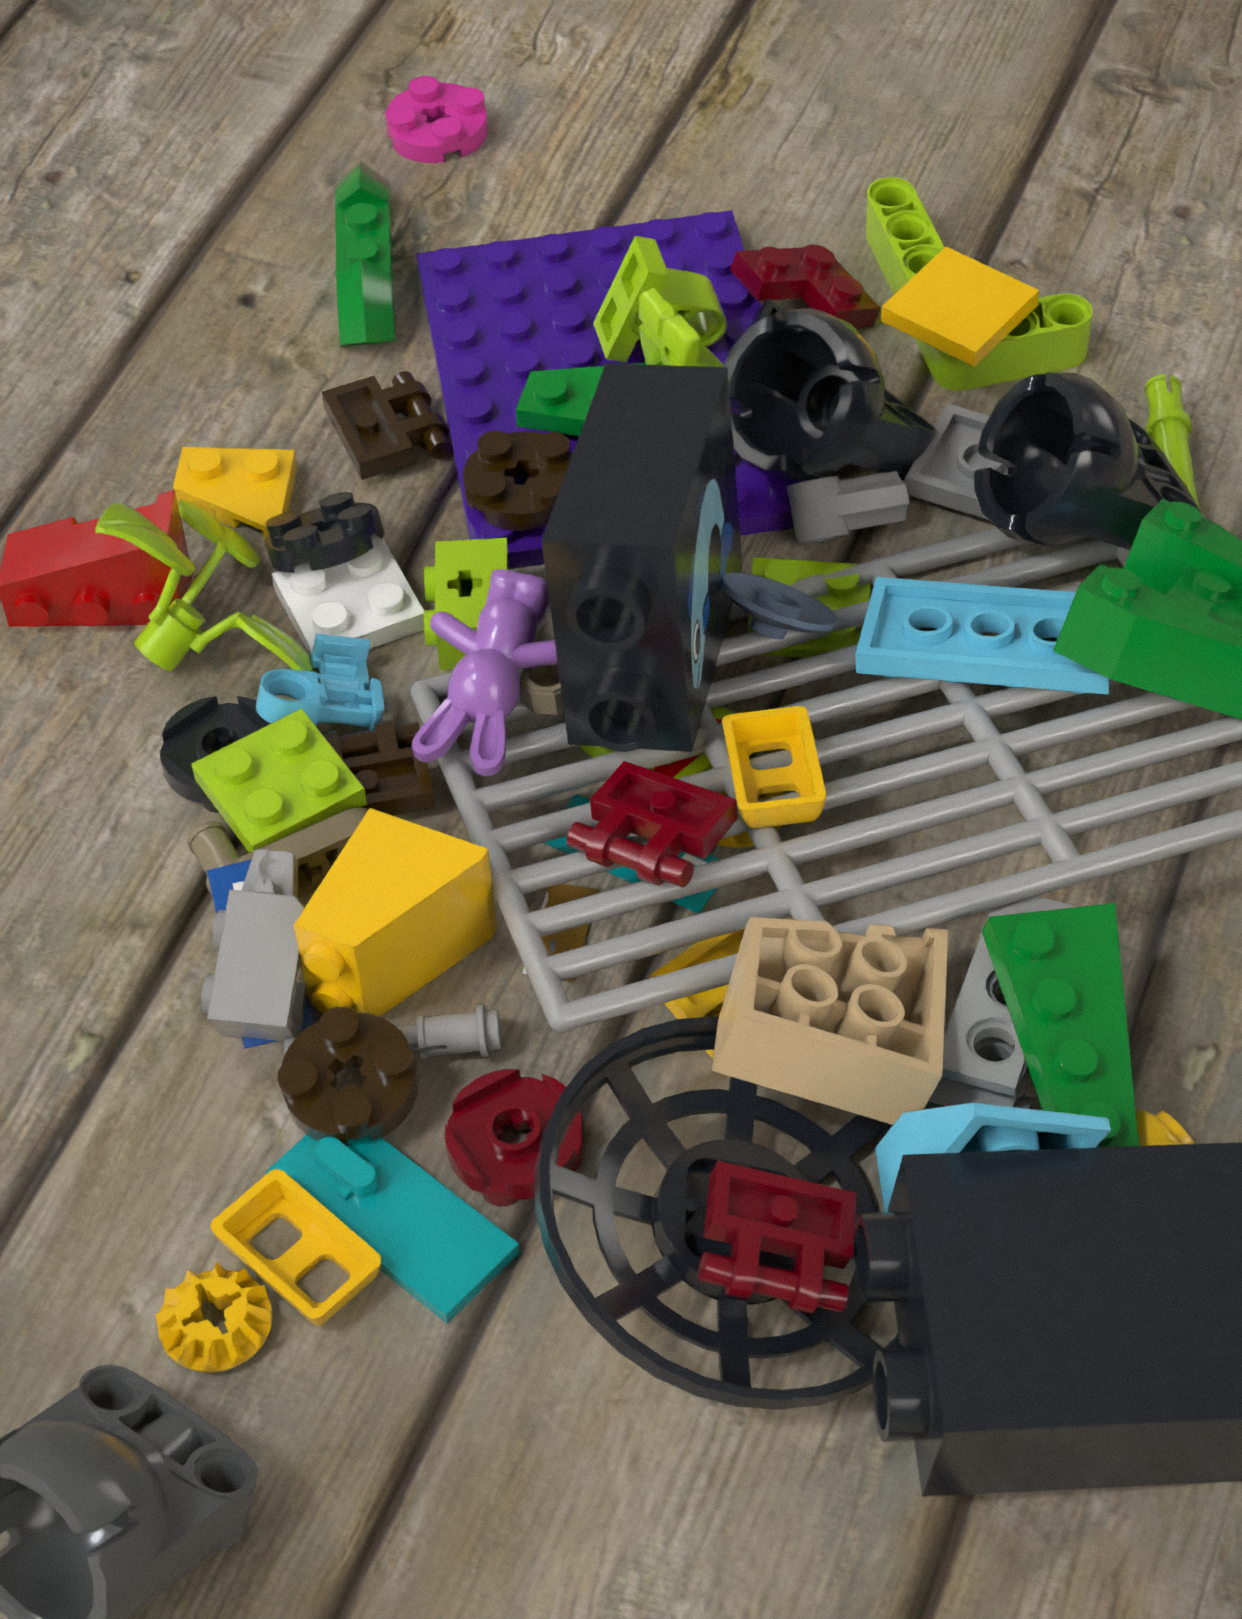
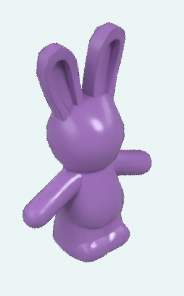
[412,569,558,776]

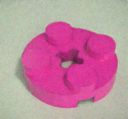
[385,76,488,163]

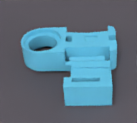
[256,634,385,730]

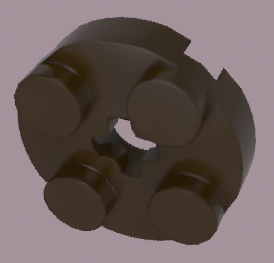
[463,430,573,531]
[277,1007,418,1146]

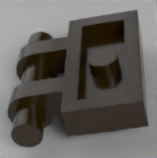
[322,371,452,480]
[321,720,436,816]

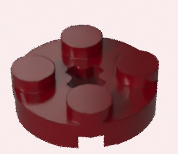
[444,1069,583,1207]

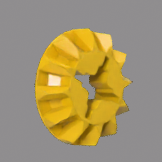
[155,1262,272,1372]

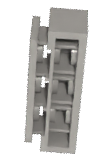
[925,896,1077,1109]

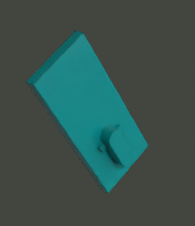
[266,1134,520,1324]

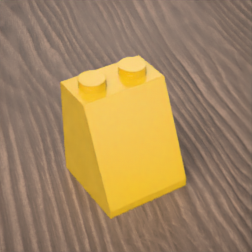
[293,808,498,1017]

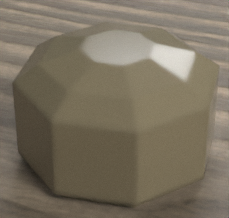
[519,665,564,715]

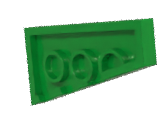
[981,903,1139,1148]

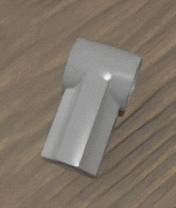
[786,471,909,545]

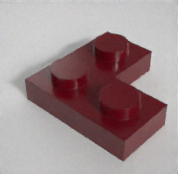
[730,244,881,328]

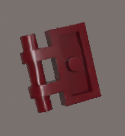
[567,761,738,888]
[698,1161,857,1314]

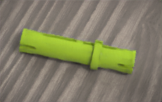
[1144,374,1201,511]

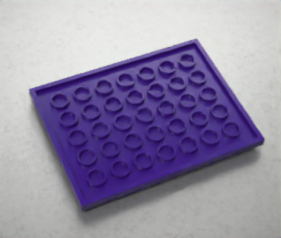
[416,210,809,569]

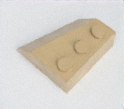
[712,917,948,1125]

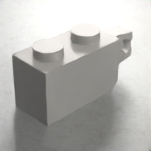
[201,849,307,1042]

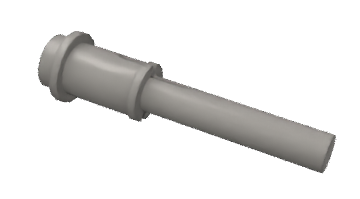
[284,1004,502,1059]

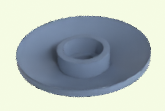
[721,572,838,640]

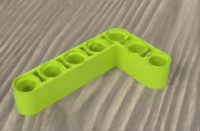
[865,177,1093,391]

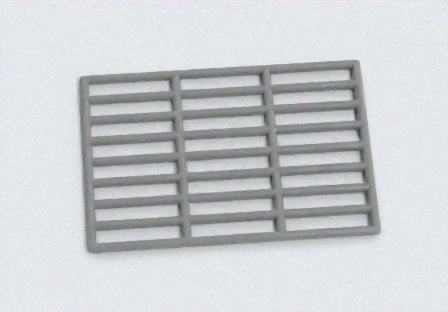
[410,528,1242,1032]

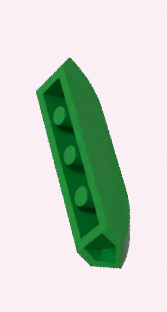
[335,162,396,346]

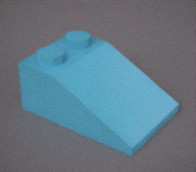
[875,1103,1111,1212]

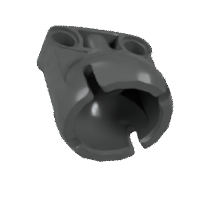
[0,1365,258,1619]

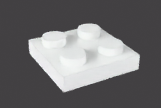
[272,537,424,656]

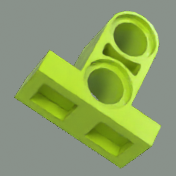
[593,236,727,363]

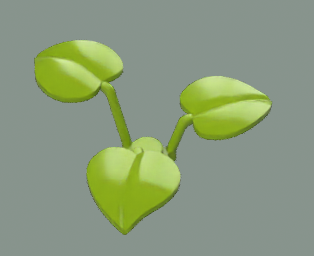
[95,500,319,674]

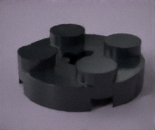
[265,492,385,573]
[159,696,272,813]

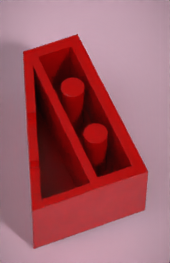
[0,490,193,627]

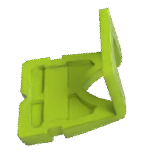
[638,288,724,367]

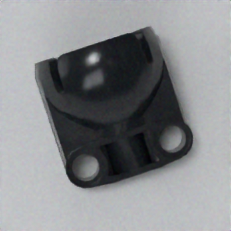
[723,308,937,481]
[974,371,1202,550]

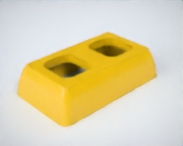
[722,706,826,829]
[210,1169,381,1326]

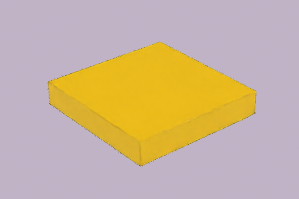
[881,247,1039,367]

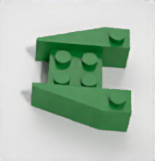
[1053,499,1242,720]

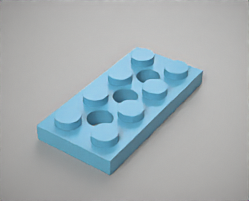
[855,577,1111,694]

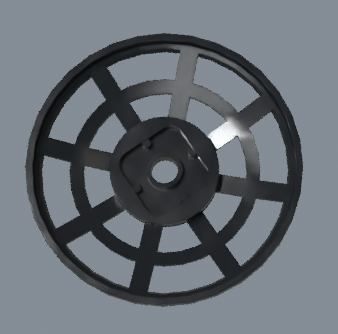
[534,1016,901,1410]

